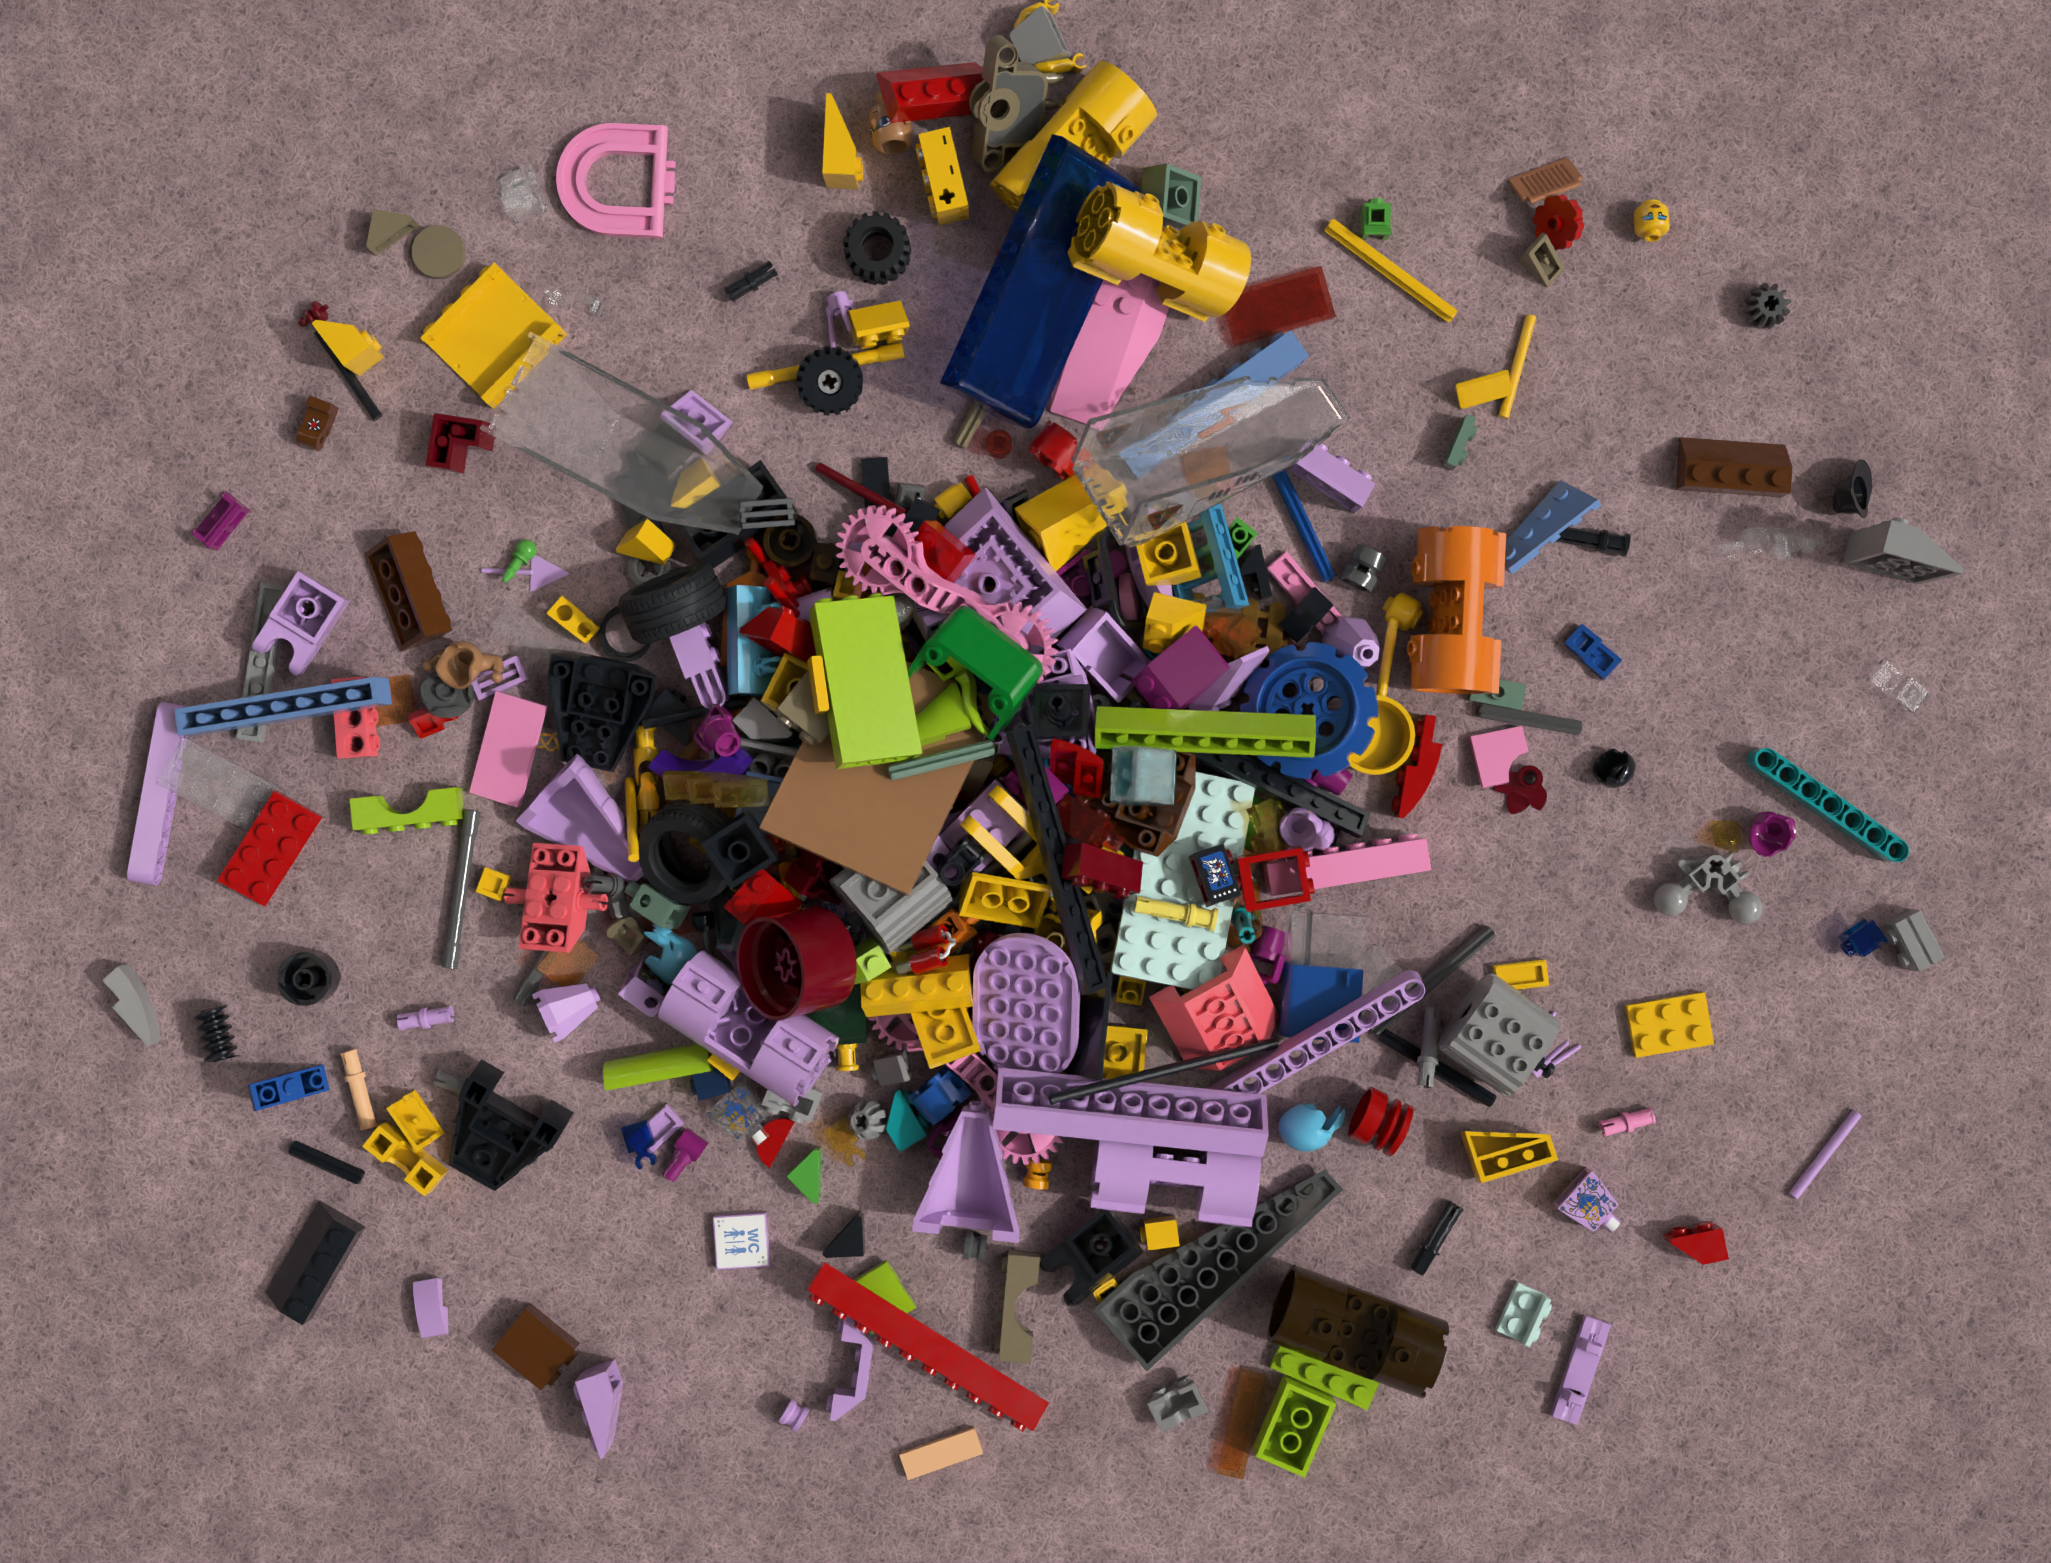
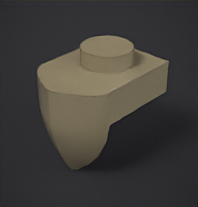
[606,916,648,956]

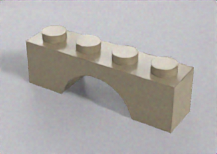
[994,1250,1040,1364]

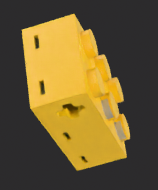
[915,127,970,226]

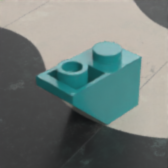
[886,1087,929,1152]

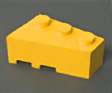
[1460,1131,1558,1183]

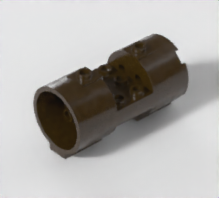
[1267,1264,1449,1399]

